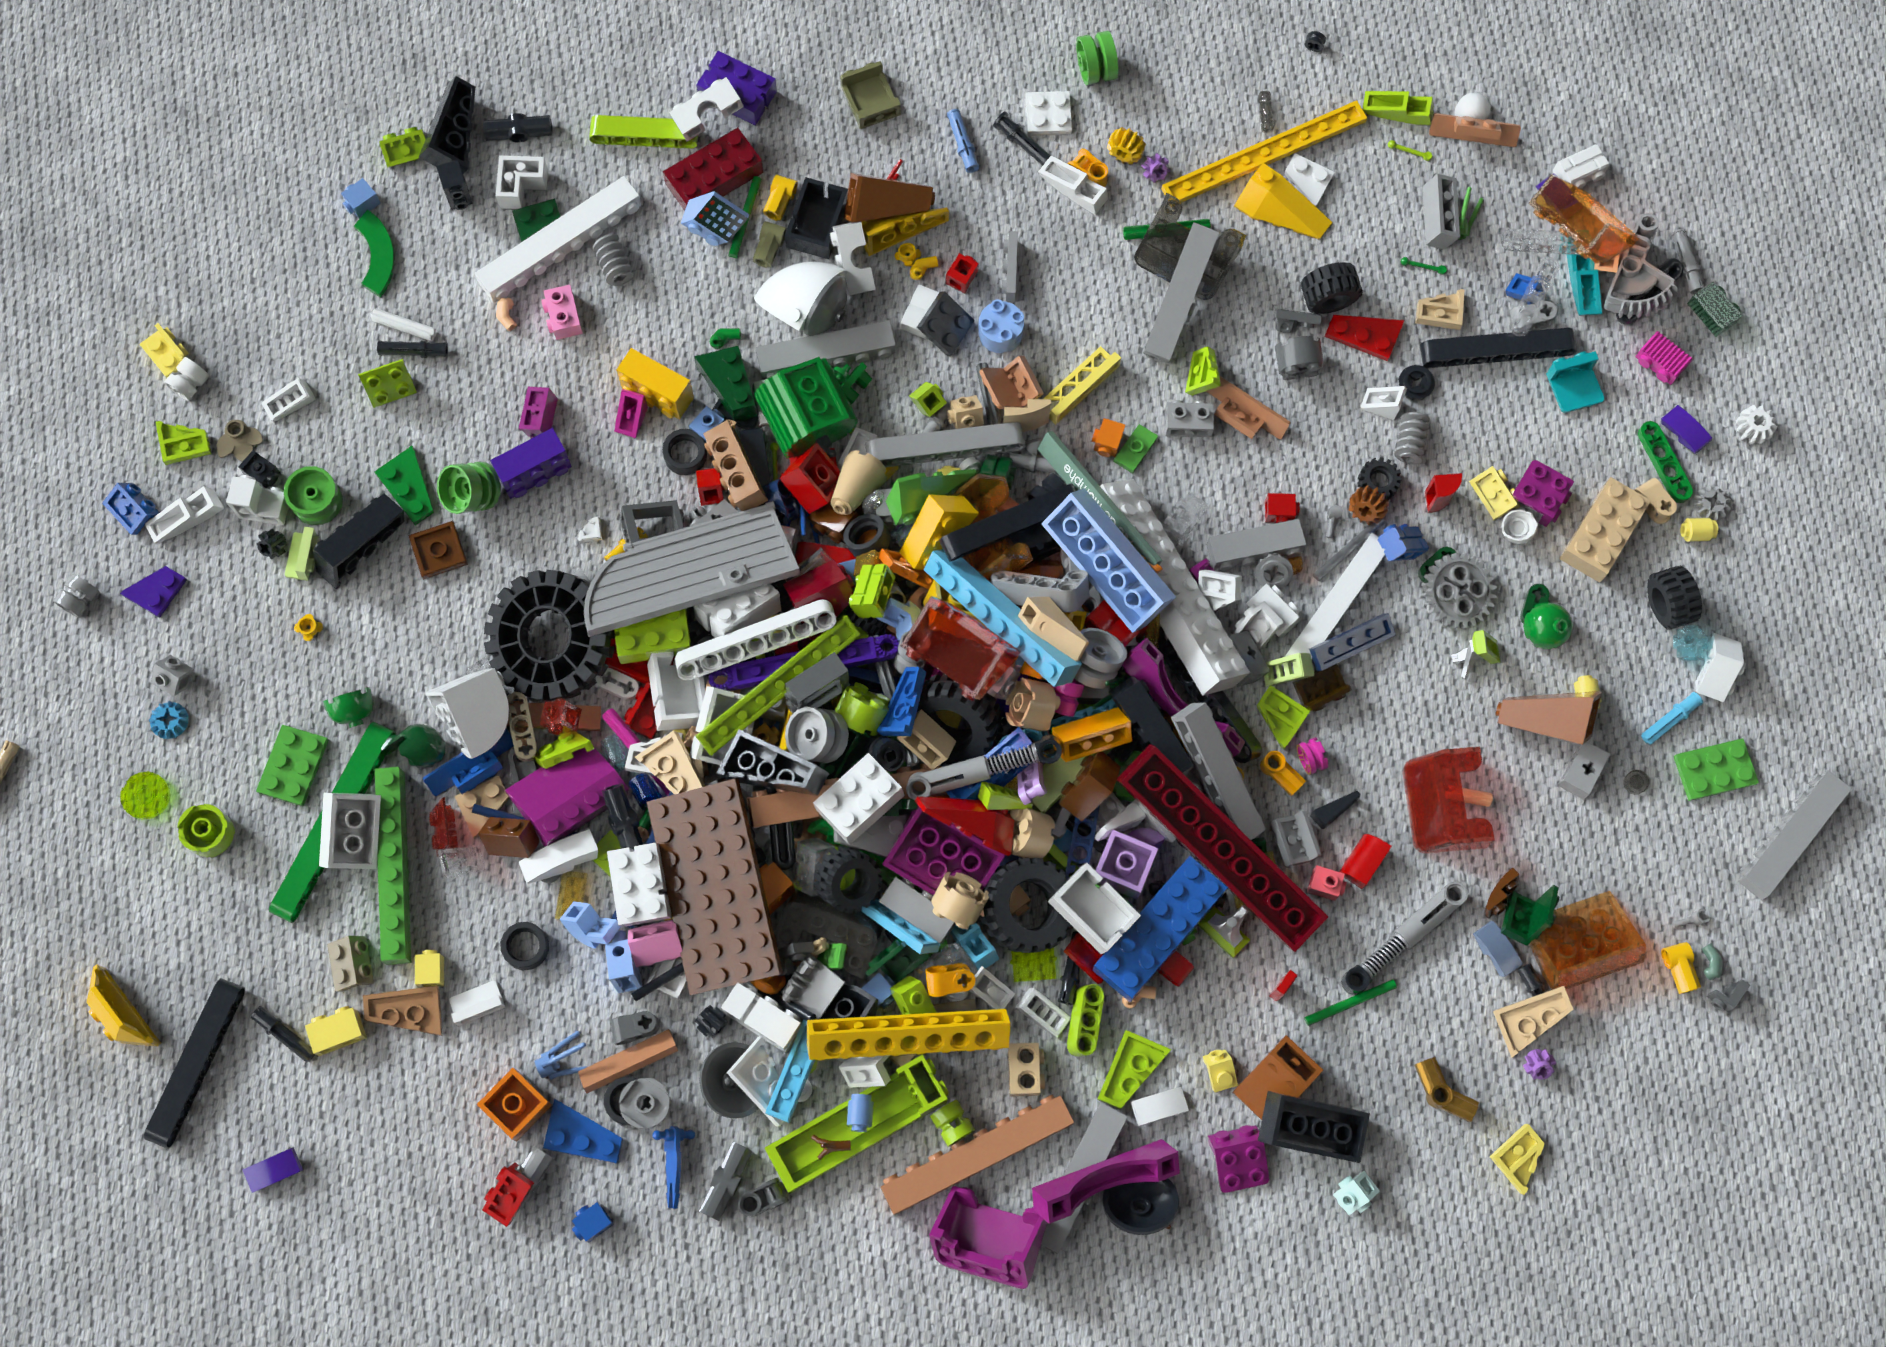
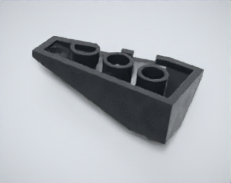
[778,973,878,1040]

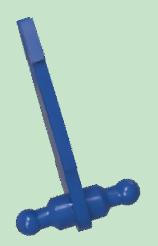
[652,1126,696,1209]

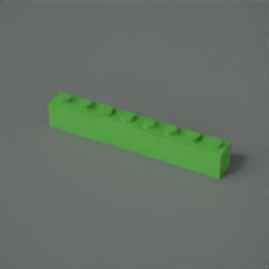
[375,767,412,965]

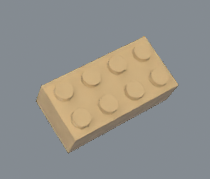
[1559,477,1651,583]

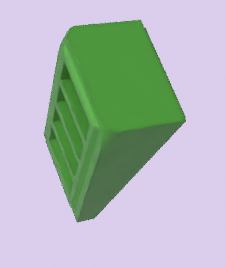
[817,943,847,971]

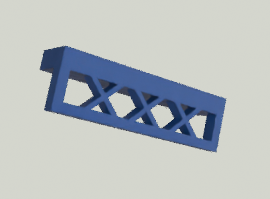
[945,727,1033,800]

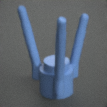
[535,1031,587,1080]

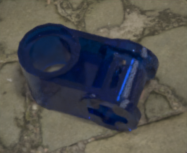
[629,772,663,811]

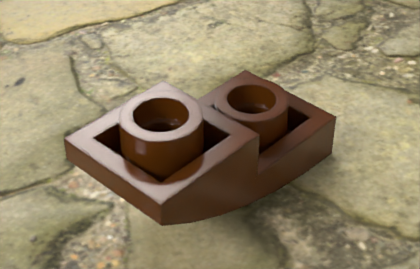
[1485,868,1520,919]

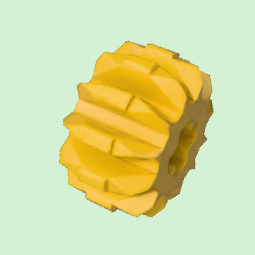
[1107,127,1146,165]

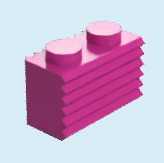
[1635,331,1693,385]

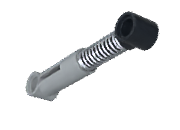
[906,735,1062,800]
[1341,882,1468,995]

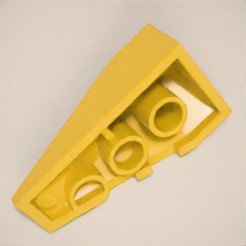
[1234,163,1332,240]
[861,207,949,256]

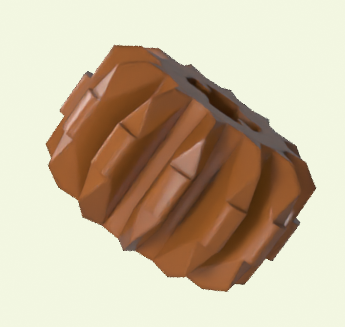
[1348,485,1389,526]

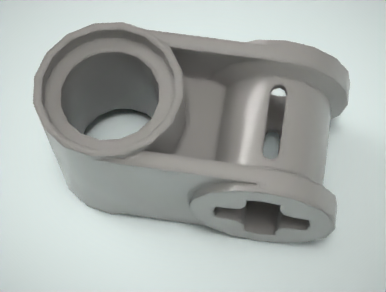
[1510,301,1557,332]

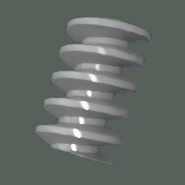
[593,234,634,286]
[1394,412,1430,464]

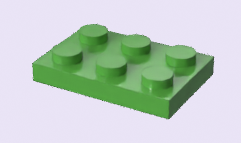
[256,725,329,806]
[1673,738,1759,801]

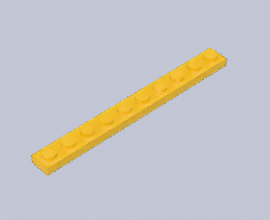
[1161,100,1367,207]

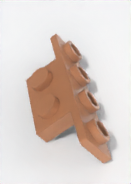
[1429,113,1521,147]
[1206,376,1291,439]

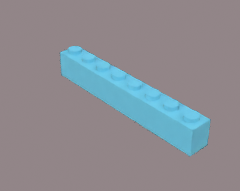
[924,549,1082,687]

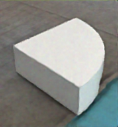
[578,516,603,543]

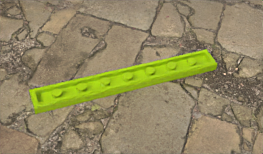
[695,615,861,756]

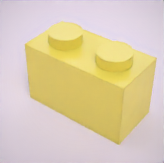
[305,1006,367,1056]

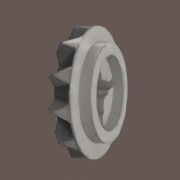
[1693,485,1731,521]
[1255,554,1293,588]

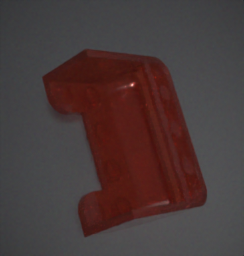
[1402,746,1495,853]

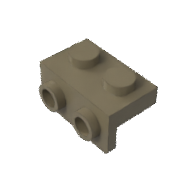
[327,936,374,992]

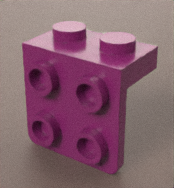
[1512,460,1575,527]
[1208,1125,1269,1193]

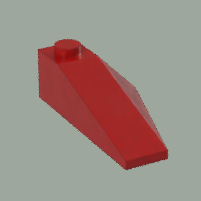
[915,796,1015,856]

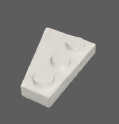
[727,1036,784,1126]

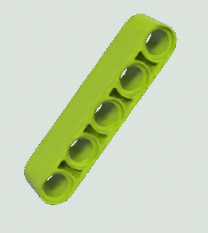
[589,115,698,149]

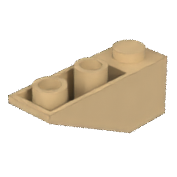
[1018,597,1089,661]

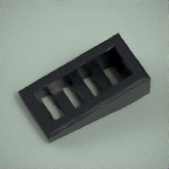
[1310,790,1361,830]

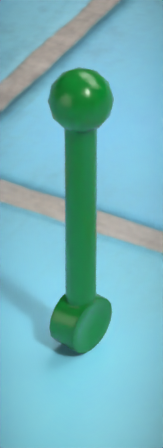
[1401,257,1447,275]

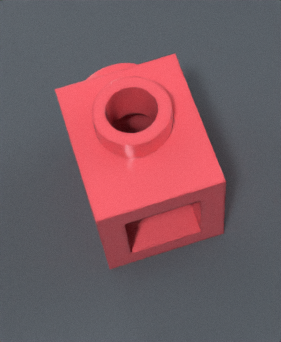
[1307,865,1347,901]

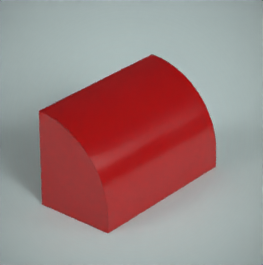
[1425,473,1462,513]
[1339,834,1392,889]

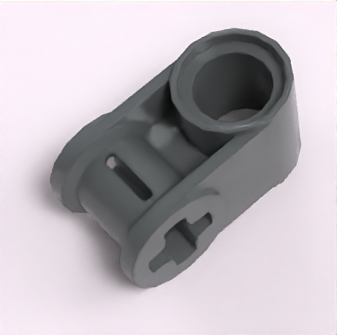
[609,1011,660,1045]
[739,1177,789,1218]

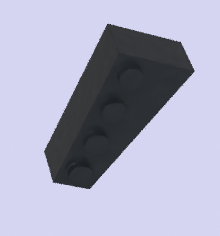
[419,76,476,174]
[313,493,405,589]
[1109,676,1194,773]
[716,730,829,796]

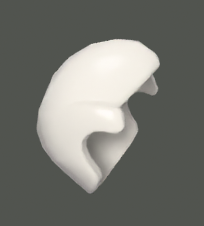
[1455,92,1491,120]
[1501,509,1538,544]

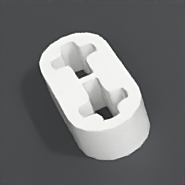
[596,668,639,701]

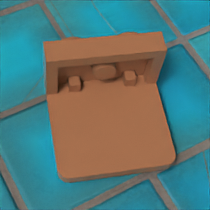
[980,356,1044,409]

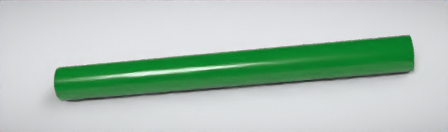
[728,176,762,258]
[1304,979,1397,1026]

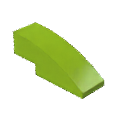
[1362,91,1434,125]

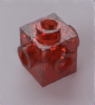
[540,699,582,735]

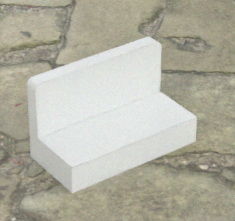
[449,981,505,1026]
[839,1055,891,1088]

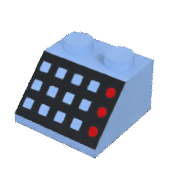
[681,191,749,246]

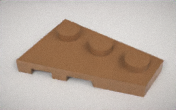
[363,986,443,1036]

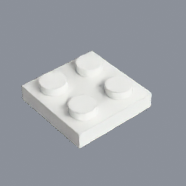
[1025,91,1072,135]

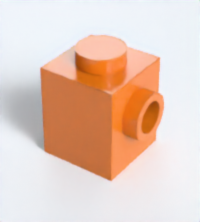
[1091,418,1125,457]

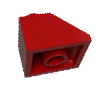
[780,443,841,514]

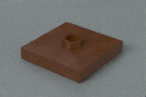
[408,521,468,580]

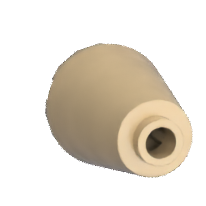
[831,450,887,515]

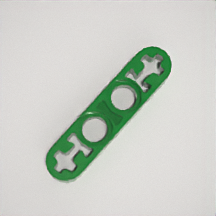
[1638,421,1693,503]

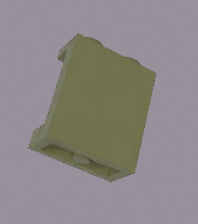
[840,61,901,129]

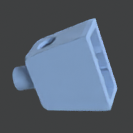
[605,930,642,993]

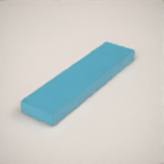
[862,898,940,954]
[765,1019,815,1123]

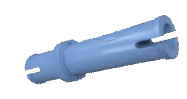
[947,109,979,173]

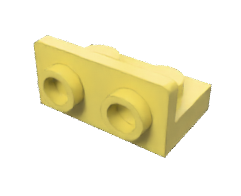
[140,323,189,378]
[1469,466,1521,520]

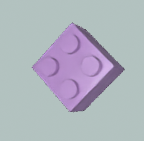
[1095,830,1158,899]

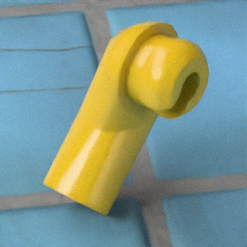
[910,256,938,280]

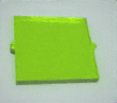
[1010,947,1057,982]

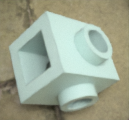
[1333,1171,1380,1215]

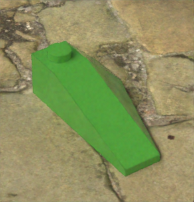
[885,469,976,526]

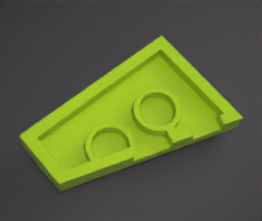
[1097,1030,1172,1109]

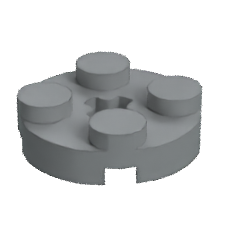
[619,1078,670,1129]

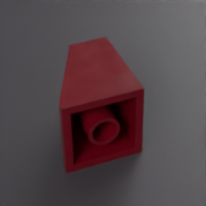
[783,559,855,641]

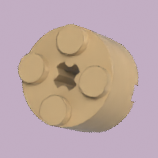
[1006,678,1060,731]
[1010,808,1055,859]
[931,872,989,929]

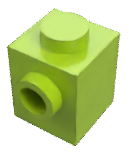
[909,382,947,417]

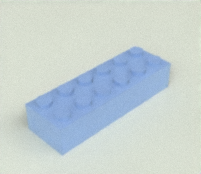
[1042,488,1176,633]

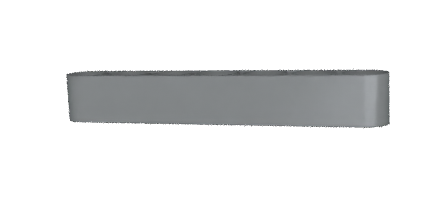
[865,422,1025,467]

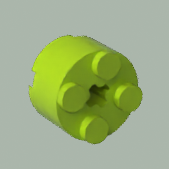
[835,682,890,736]
[177,804,235,858]

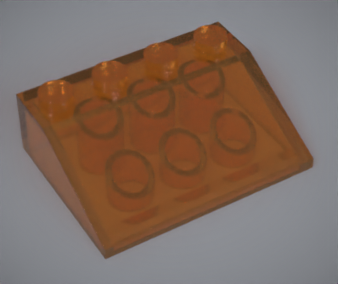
[1530,891,1646,990]

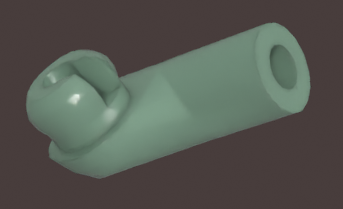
[1701,943,1723,980]

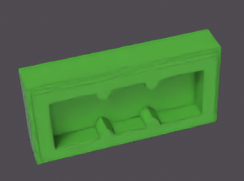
[1113,424,1158,474]

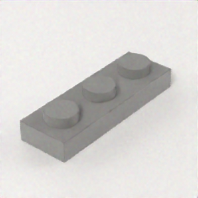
[1002,231,1018,302]

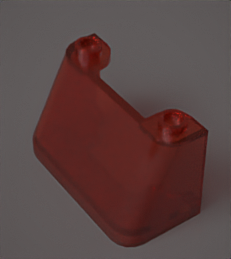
[900,596,1021,701]

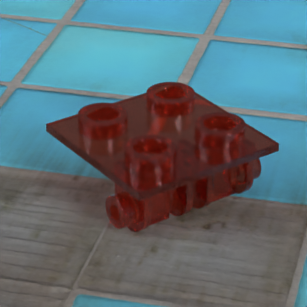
[429,797,458,857]

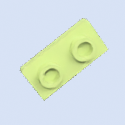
[285,527,320,581]

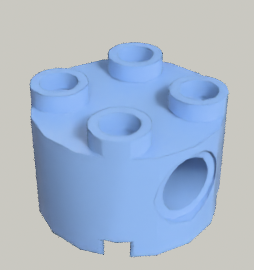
[978,299,1024,353]

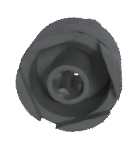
[1275,336,1325,380]

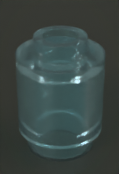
[600,734,628,772]

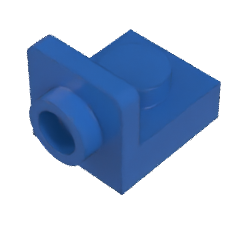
[1505,273,1544,305]

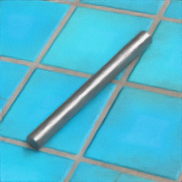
[1313,518,1385,581]

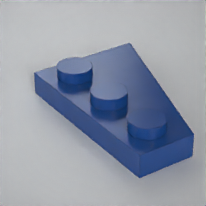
[877,667,926,736]
[543,1099,623,1163]

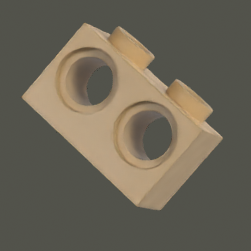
[1008,1043,1045,1096]

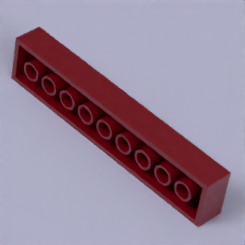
[1117,745,1329,952]

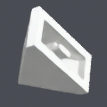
[1361,386,1407,420]

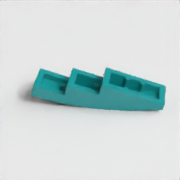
[1564,231,1602,316]

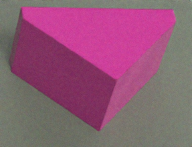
[614,389,648,438]

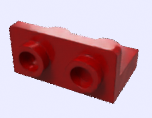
[624,682,657,740]
[482,1162,534,1227]

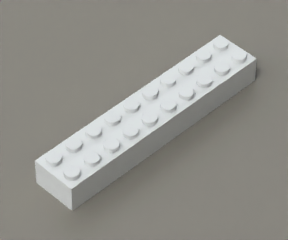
[1100,479,1250,696]

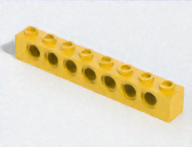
[807,1009,1010,1060]

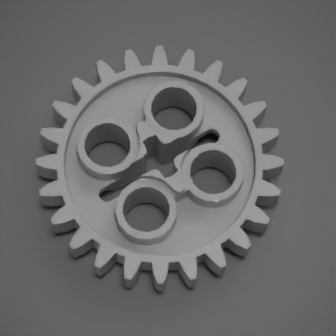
[1421,553,1497,629]

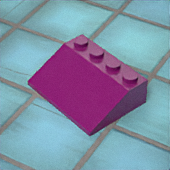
[505,746,629,847]
[882,804,1005,896]

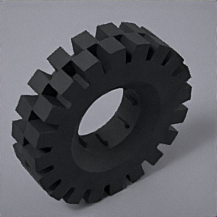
[484,570,616,701]

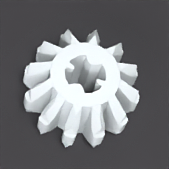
[1735,405,1778,445]

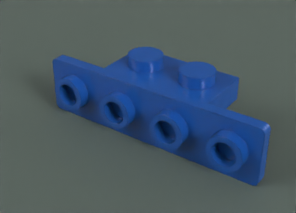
[423,728,514,796]

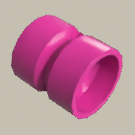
[1053,679,1085,716]

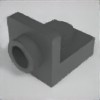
[1707,979,1750,1012]

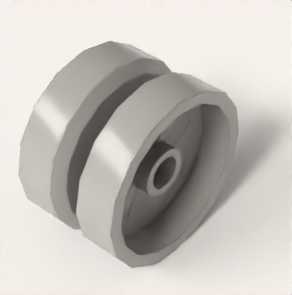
[1074,628,1127,689]
[785,707,849,763]

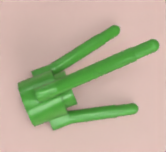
[1458,187,1484,240]

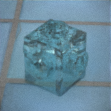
[1673,625,1709,660]

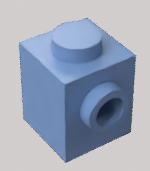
[341,178,381,219]
[689,406,725,443]
[861,972,896,1010]

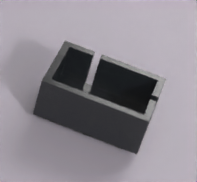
[785,177,848,259]

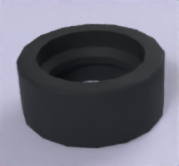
[662,429,707,475]
[843,514,891,560]
[500,922,549,971]
[603,1077,651,1126]

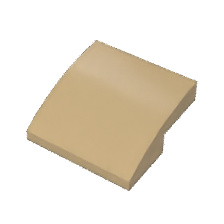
[1003,399,1051,432]

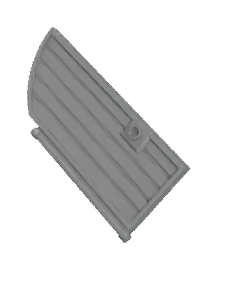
[584,501,800,637]

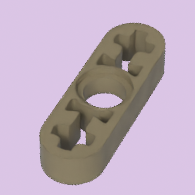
[507,692,537,762]

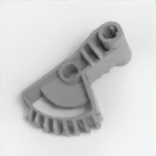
[1604,213,1679,319]

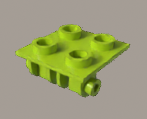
[358,359,417,408]

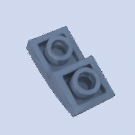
[1473,921,1523,977]

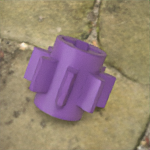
[1141,153,1170,183]
[1523,1049,1556,1080]

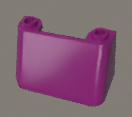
[929,1186,1047,1289]

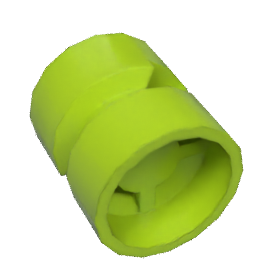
[930,1099,975,1147]

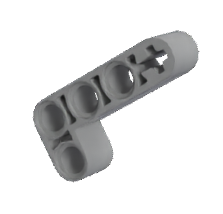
[991,569,1090,612]

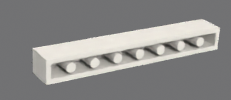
[475,176,641,302]

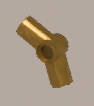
[1414,1057,1479,1122]

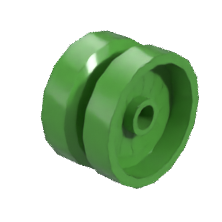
[1076,31,1118,86]
[284,466,343,525]

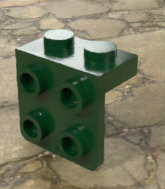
[1501,885,1560,946]
[865,938,933,984]

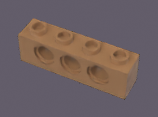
[703,420,768,511]

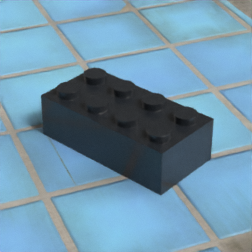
[1258,1091,1370,1163]

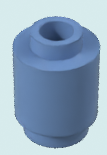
[847,1094,874,1132]

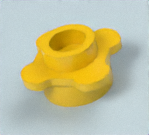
[894,243,921,267]
[294,614,323,641]

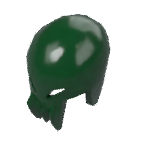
[381,724,446,768]

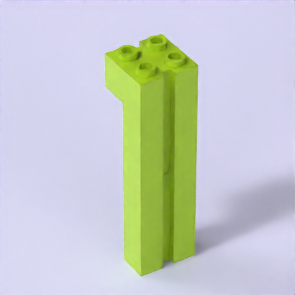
[764,1054,949,1194]

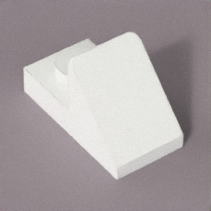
[969,966,1015,1009]

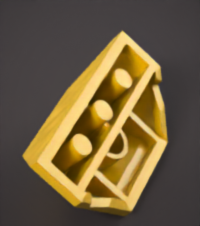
[87,964,161,1047]

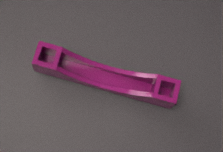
[1122,638,1245,757]
[1032,1139,1180,1224]

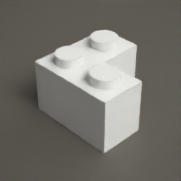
[496,155,548,209]
[226,475,289,525]
[1695,633,1746,702]

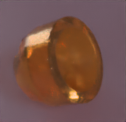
[1288,556,1303,575]

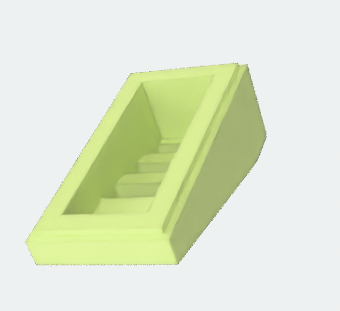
[1264,653,1314,686]

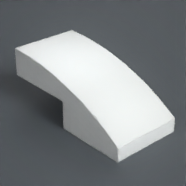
[1131,1087,1189,1126]

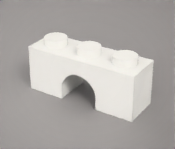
[669,77,744,141]
[830,222,876,296]

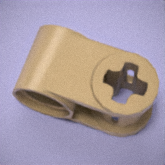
[1634,478,1677,524]

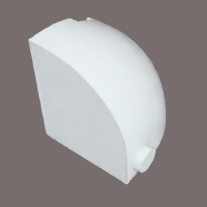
[754,262,848,331]
[425,668,509,759]

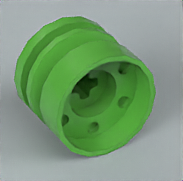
[437,461,501,514]

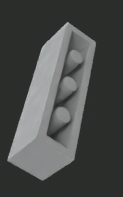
[1206,519,1306,571]

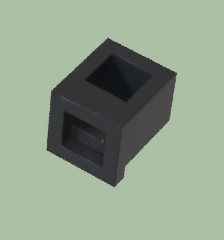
[238,449,280,489]

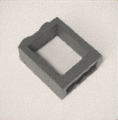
[619,500,684,544]
[785,652,850,714]

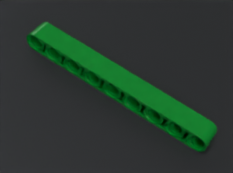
[269,721,396,923]

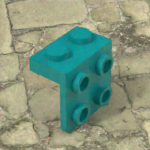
[1546,351,1604,413]

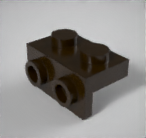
[1292,664,1352,712]

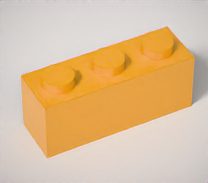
[1052,707,1132,762]

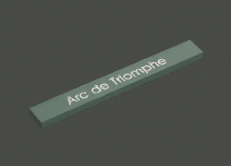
[1037,431,1163,565]

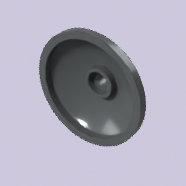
[804,275,847,336]
[699,1042,759,1119]

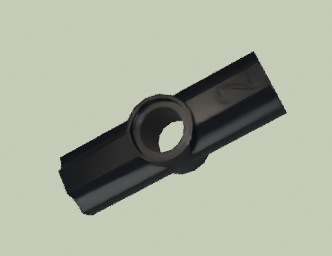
[483,113,553,143]
[602,783,643,851]

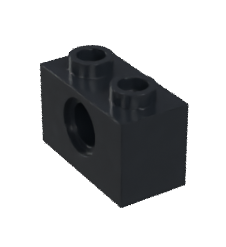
[436,160,473,210]

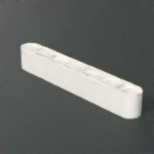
[1285,533,1385,664]
[675,600,836,680]

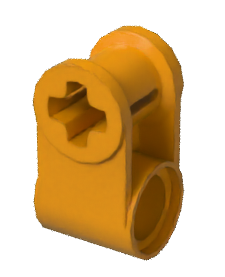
[1067,148,1108,187]
[926,962,976,997]

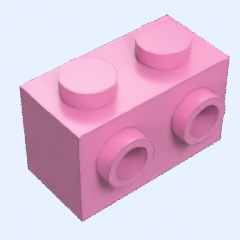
[541,285,583,340]
[628,919,682,967]

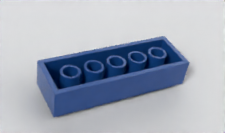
[1093,856,1228,1003]

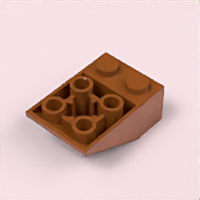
[1232,1035,1323,1120]

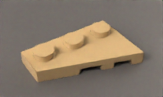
[635,730,705,794]
[1493,986,1574,1058]

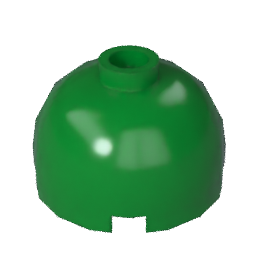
[1523,602,1573,649]
[323,687,374,728]

